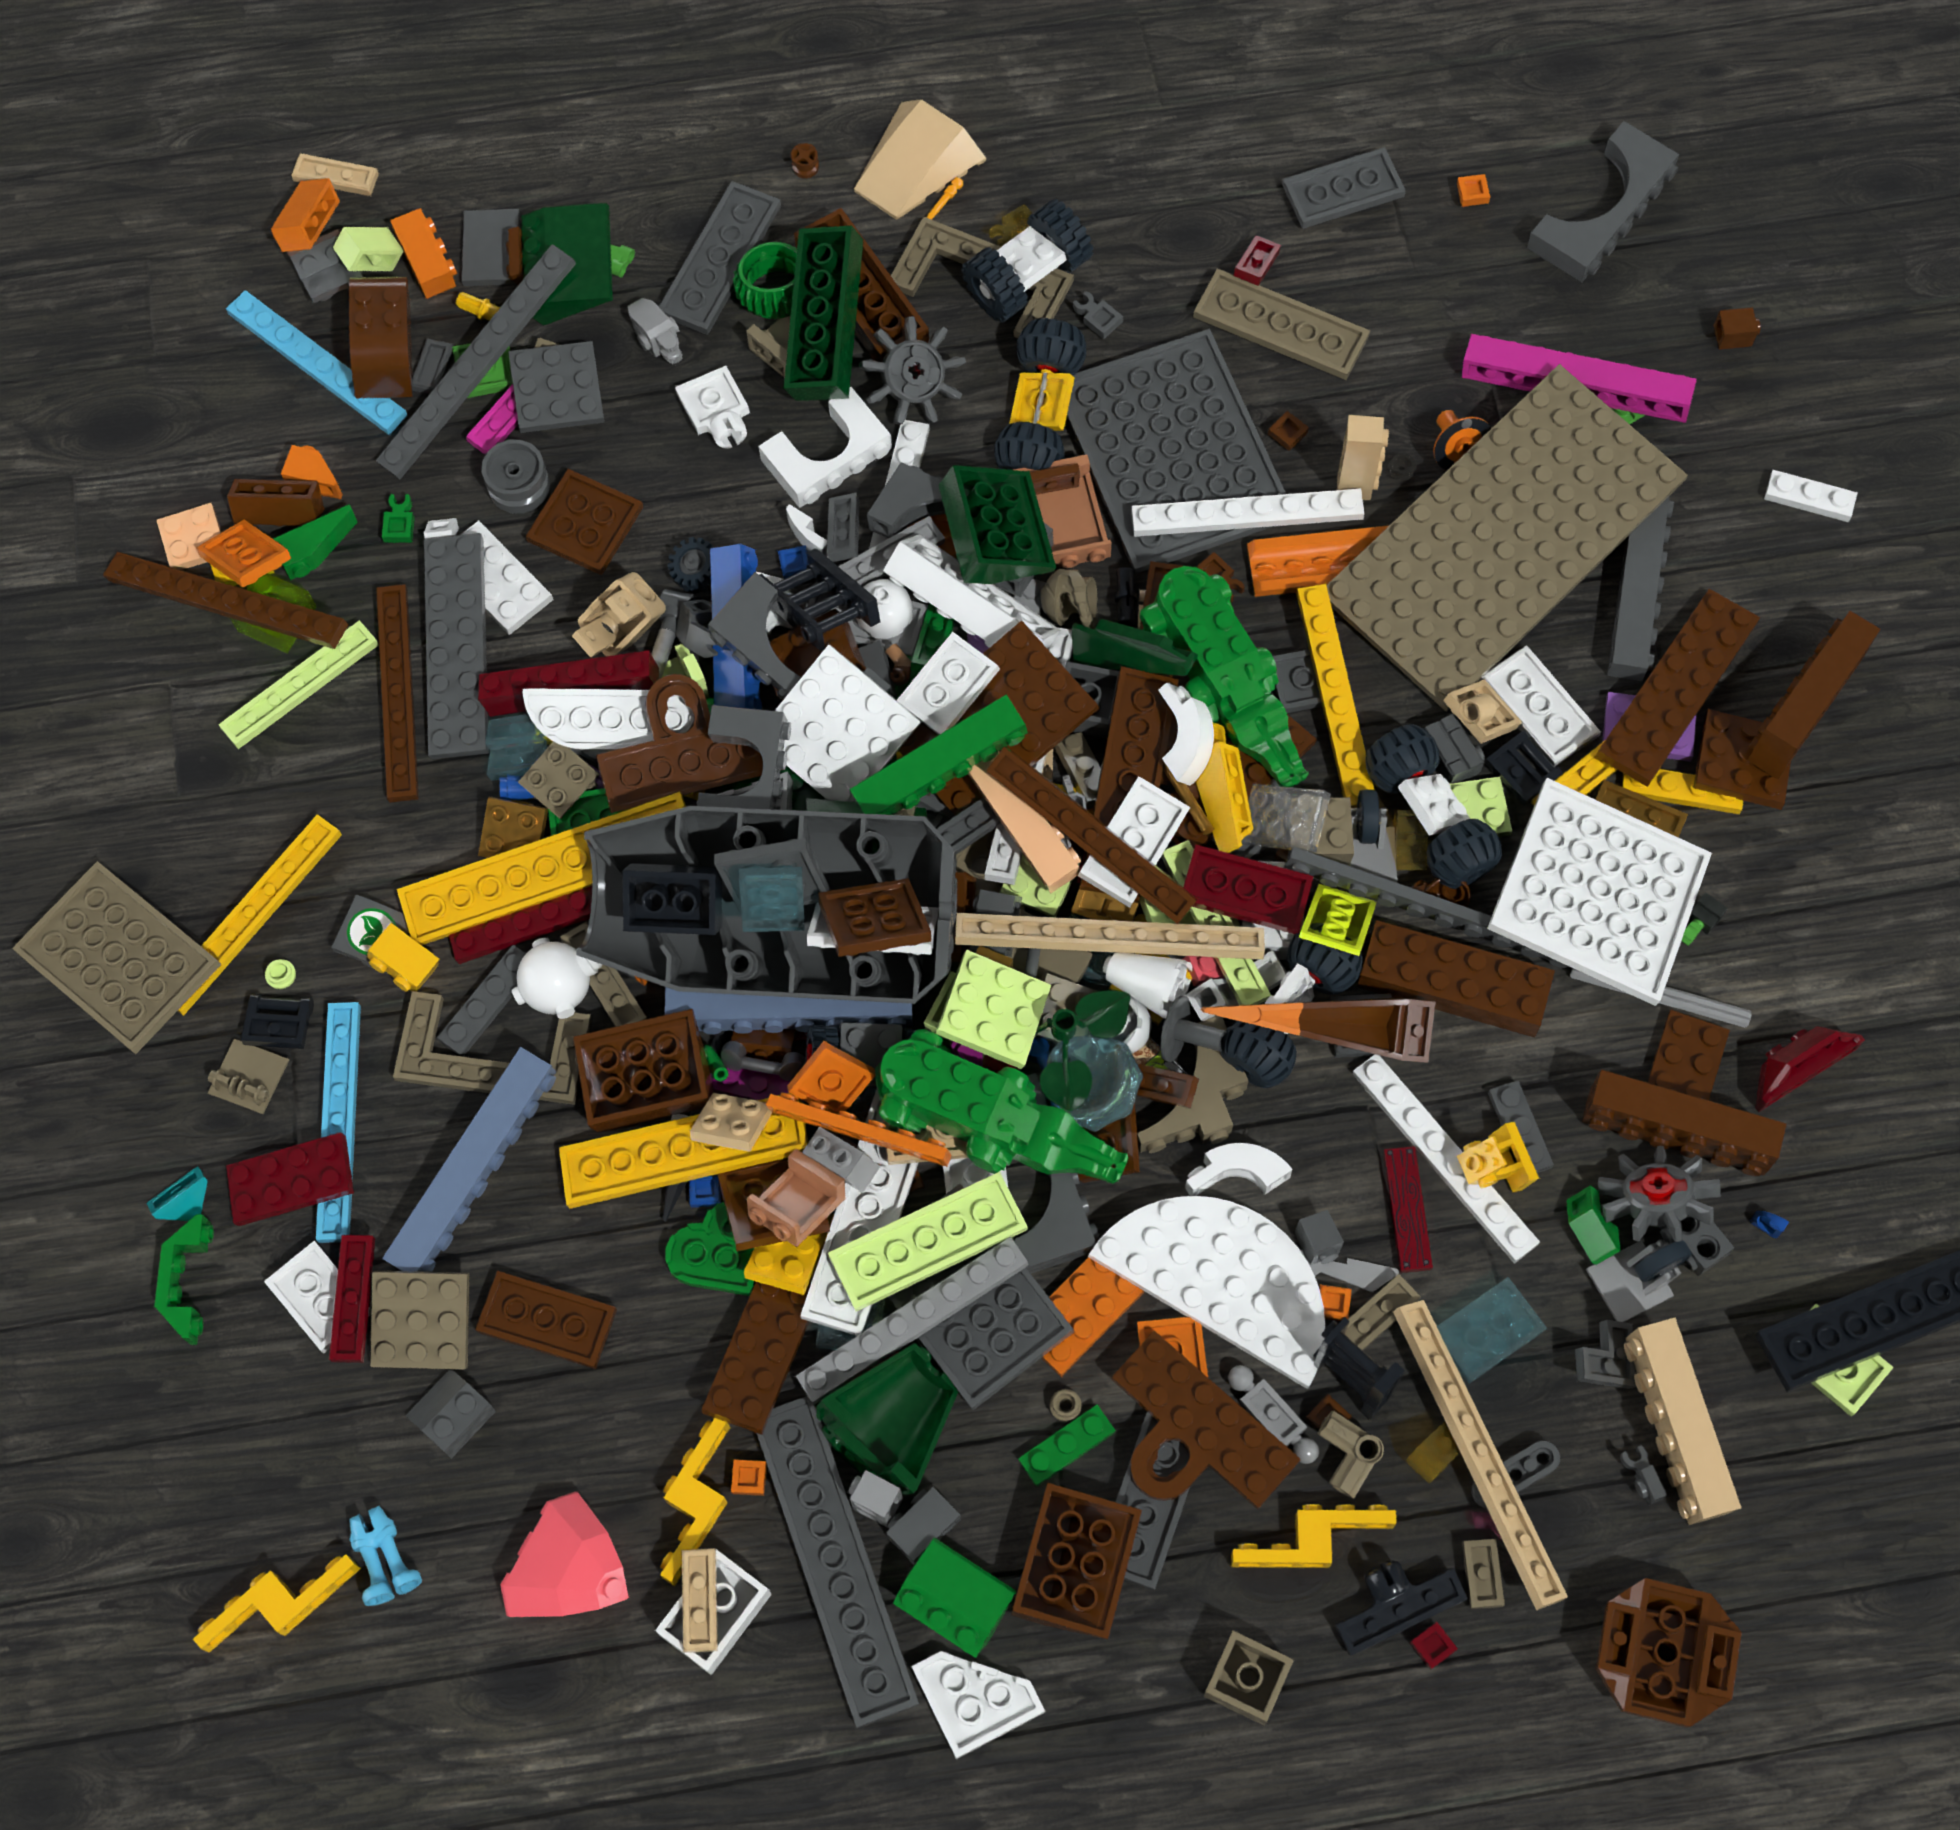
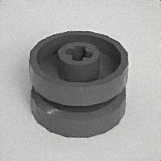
[482,440,550,514]

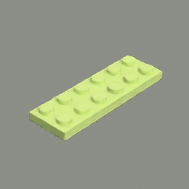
[828,1172,1028,1312]

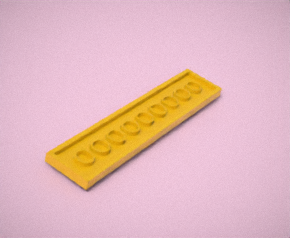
[397,792,686,945]

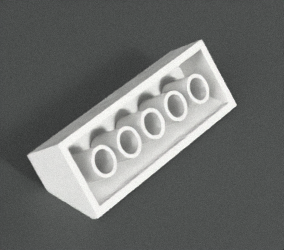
[883,534,1061,649]

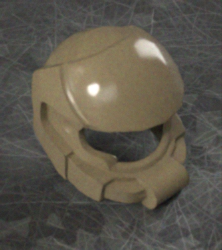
[1040,569,1097,629]

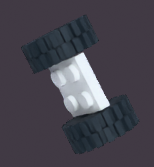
[961,199,1093,322]

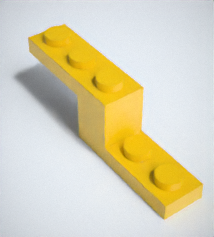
[660,1418,731,1586]
[1231,1504,1397,1568]
[193,1554,361,1653]

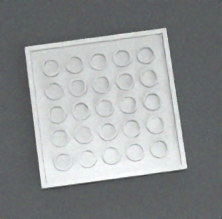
[1487,778,1712,1006]

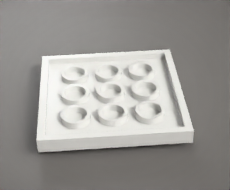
[775,645,922,802]

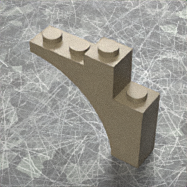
[1137,1016,1248,1154]

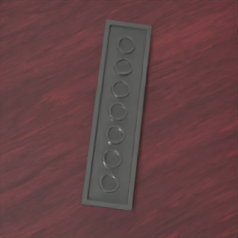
[424,533,489,759]

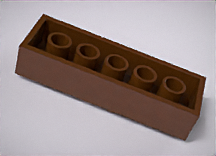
[794,208,929,362]
[1747,611,1881,779]
[1357,920,1555,1038]
[1582,1069,1787,1176]

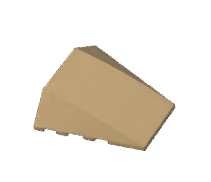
[854,100,986,220]

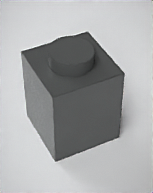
[1294,1210,1344,1265]

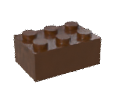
[770,608,866,701]

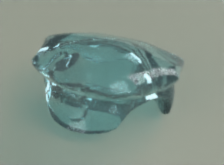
[1046,1033,1143,1131]

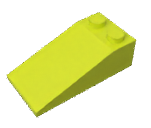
[1299,884,1377,956]

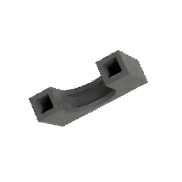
[697,705,791,835]

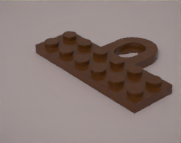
[596,674,785,814]
[1111,1331,1301,1509]

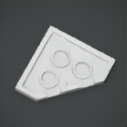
[911,1651,1045,1759]

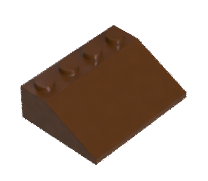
[573,1009,714,1132]
[1011,1483,1142,1640]

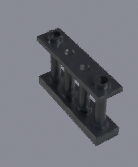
[760,548,881,651]
[1313,1317,1405,1420]

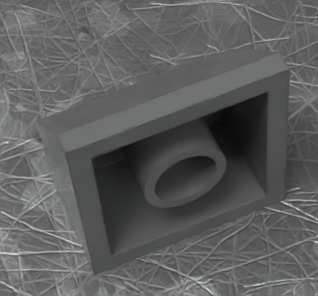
[406,1369,496,1459]

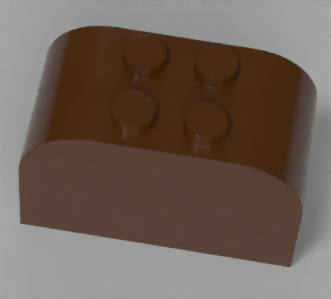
[349,277,413,398]

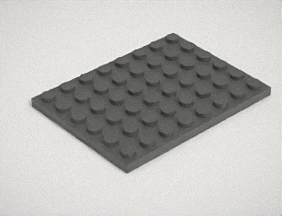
[1066,329,1286,574]

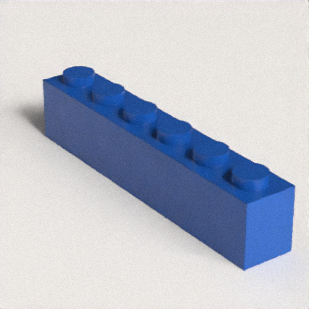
[710,544,762,710]

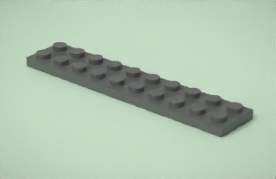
[757,1396,919,1728]

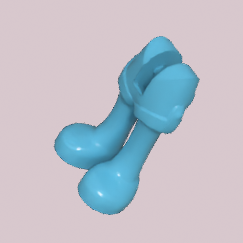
[349,1506,422,1606]

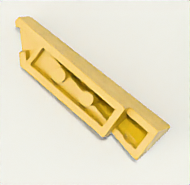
[1195,722,1254,853]

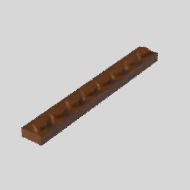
[376,584,419,803]
[986,746,1198,924]

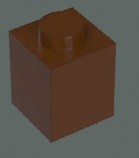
[1714,307,1761,350]

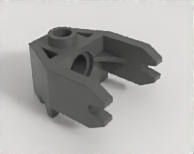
[675,599,718,658]

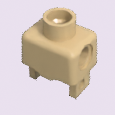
[572,572,666,658]

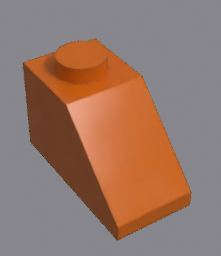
[281,445,343,500]

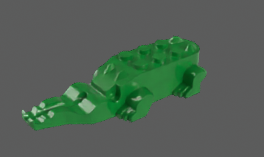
[1140,566,1309,789]
[874,1029,1128,1184]

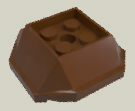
[1596,1578,1742,1728]

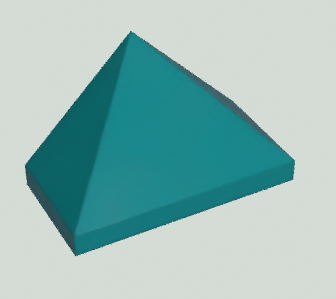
[146,1166,208,1221]

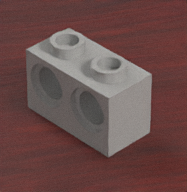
[802,1126,880,1193]
[848,1470,903,1528]

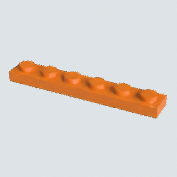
[766,1092,952,1167]

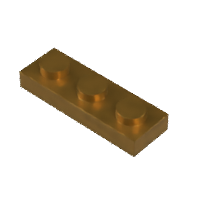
[1595,780,1688,838]

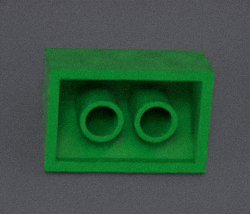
[893,1538,1017,1658]

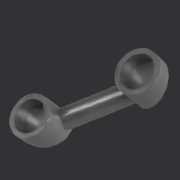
[721,1041,806,1081]

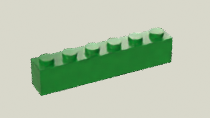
[850,694,1028,815]

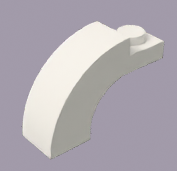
[1158,683,1214,786]
[1186,950,1287,1021]
[1185,1143,1292,1196]

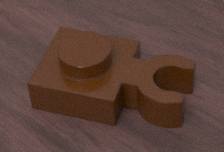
[1197,552,1245,603]

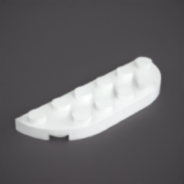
[523,689,694,750]

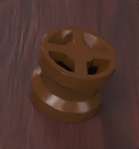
[791,143,819,179]

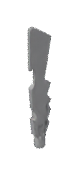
[1300,1250,1399,1292]

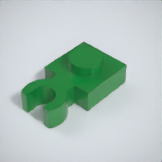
[382,494,415,543]

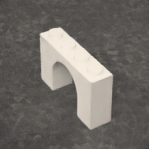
[758,387,892,508]

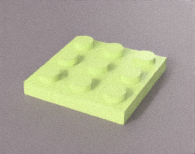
[936,949,1051,1069]

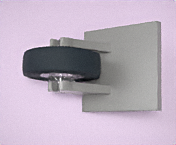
[1350,790,1397,883]
[1586,1240,1692,1322]

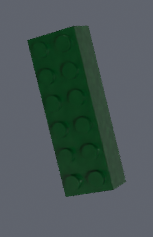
[784,225,863,401]

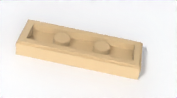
[291,153,379,196]
[682,1549,718,1653]

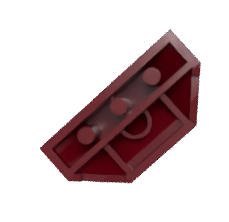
[1755,1026,1865,1112]

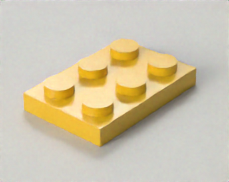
[744,1213,834,1295]

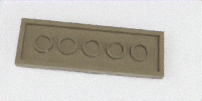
[1193,268,1370,380]

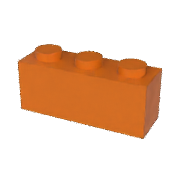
[271,178,340,252]
[390,208,457,299]

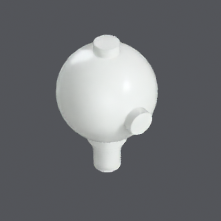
[512,938,603,1019]

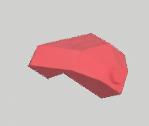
[500,1491,629,1617]

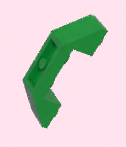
[154,1214,214,1345]

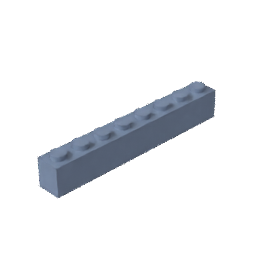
[665,987,913,1034]
[382,1047,556,1272]

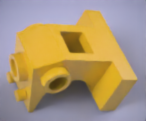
[1457,1122,1539,1193]

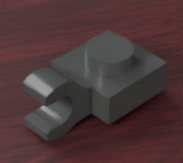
[1620,1445,1667,1505]

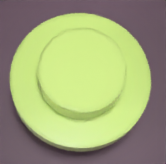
[265,959,296,989]

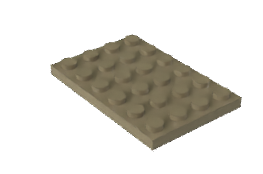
[12,861,221,1055]

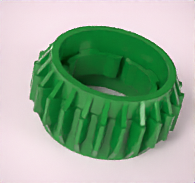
[733,242,797,319]

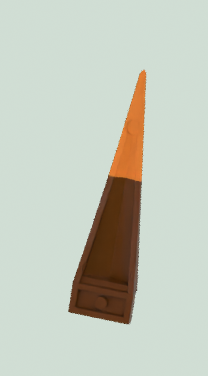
[1200,997,1436,1063]

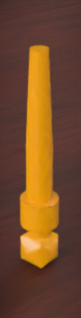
[926,177,964,220]

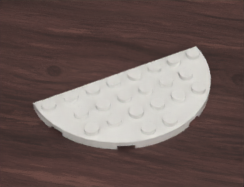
[1088,1196,1325,1389]

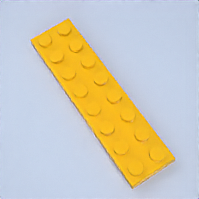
[559,1093,809,1209]

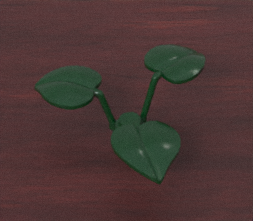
[1035,990,1131,1112]

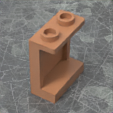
[747,1149,846,1247]

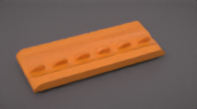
[1247,526,1388,597]

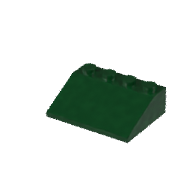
[522,203,613,326]
[939,465,1056,584]

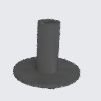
[1161,996,1227,1062]

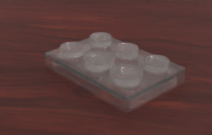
[1241,784,1331,852]

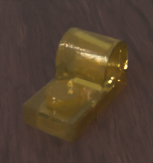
[1393,809,1428,870]
[1406,1421,1460,1484]

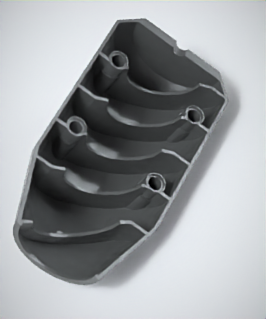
[576,806,957,1004]

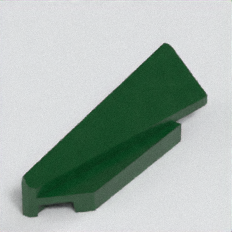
[1072,619,1198,676]

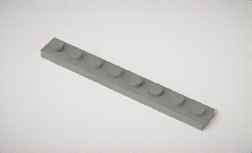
[796,1237,1029,1405]

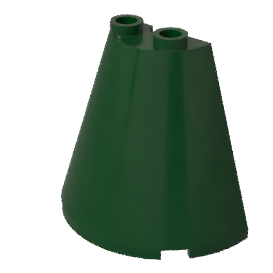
[816,1343,959,1495]

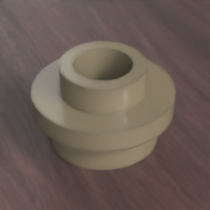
[1050,1389,1082,1422]

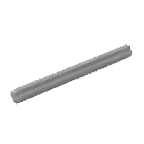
[1570,968,1752,1027]

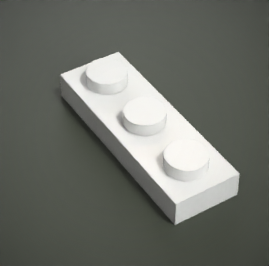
[1764,470,1857,522]

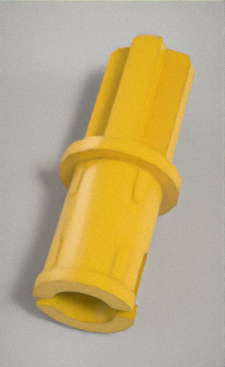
[456,292,500,321]

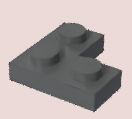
[1575,1320,1636,1389]

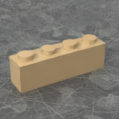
[1337,415,1389,500]

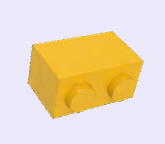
[367,923,440,992]

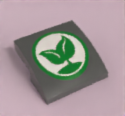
[331,895,410,973]

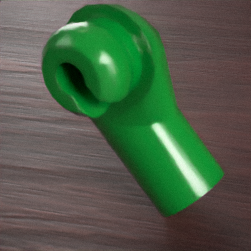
[703,1045,728,1081]

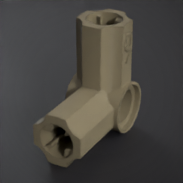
[1317,1411,1384,1499]

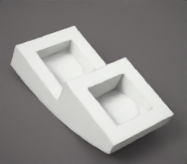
[786,504,828,557]

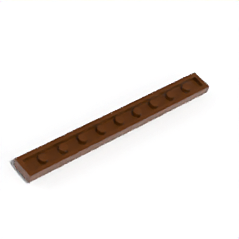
[103,552,348,649]

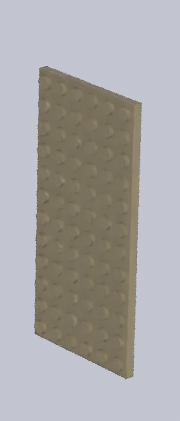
[1326,364,1688,712]

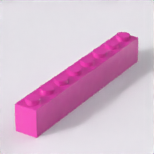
[1462,334,1697,423]

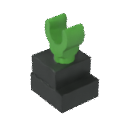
[1681,892,1728,946]

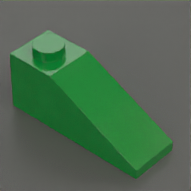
[274,504,358,580]

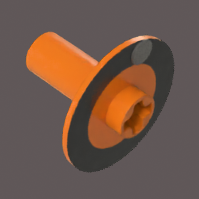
[1433,410,1491,470]

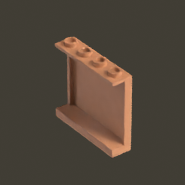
[1014,454,1112,574]

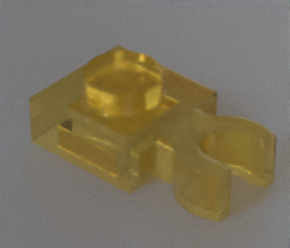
[989,204,1032,247]

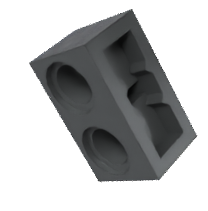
[1659,1200,1734,1277]

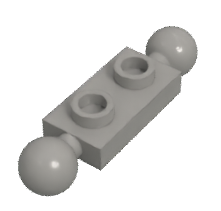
[1228,1365,1319,1464]

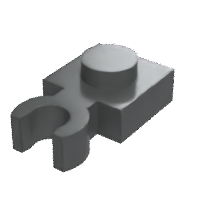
[1073,291,1123,340]

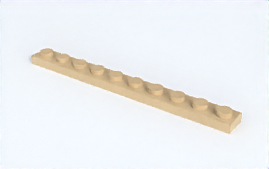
[955,913,1265,960]
[1393,1300,1568,1610]

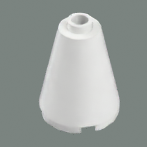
[1103,952,1192,1019]

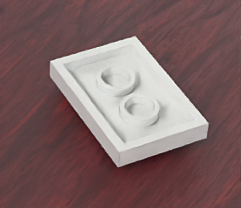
[897,632,1000,735]
[264,1241,372,1354]

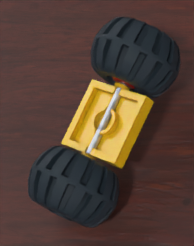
[994,318,1086,470]

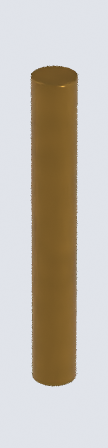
[1163,762,1214,835]

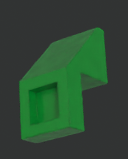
[1567,1185,1620,1265]

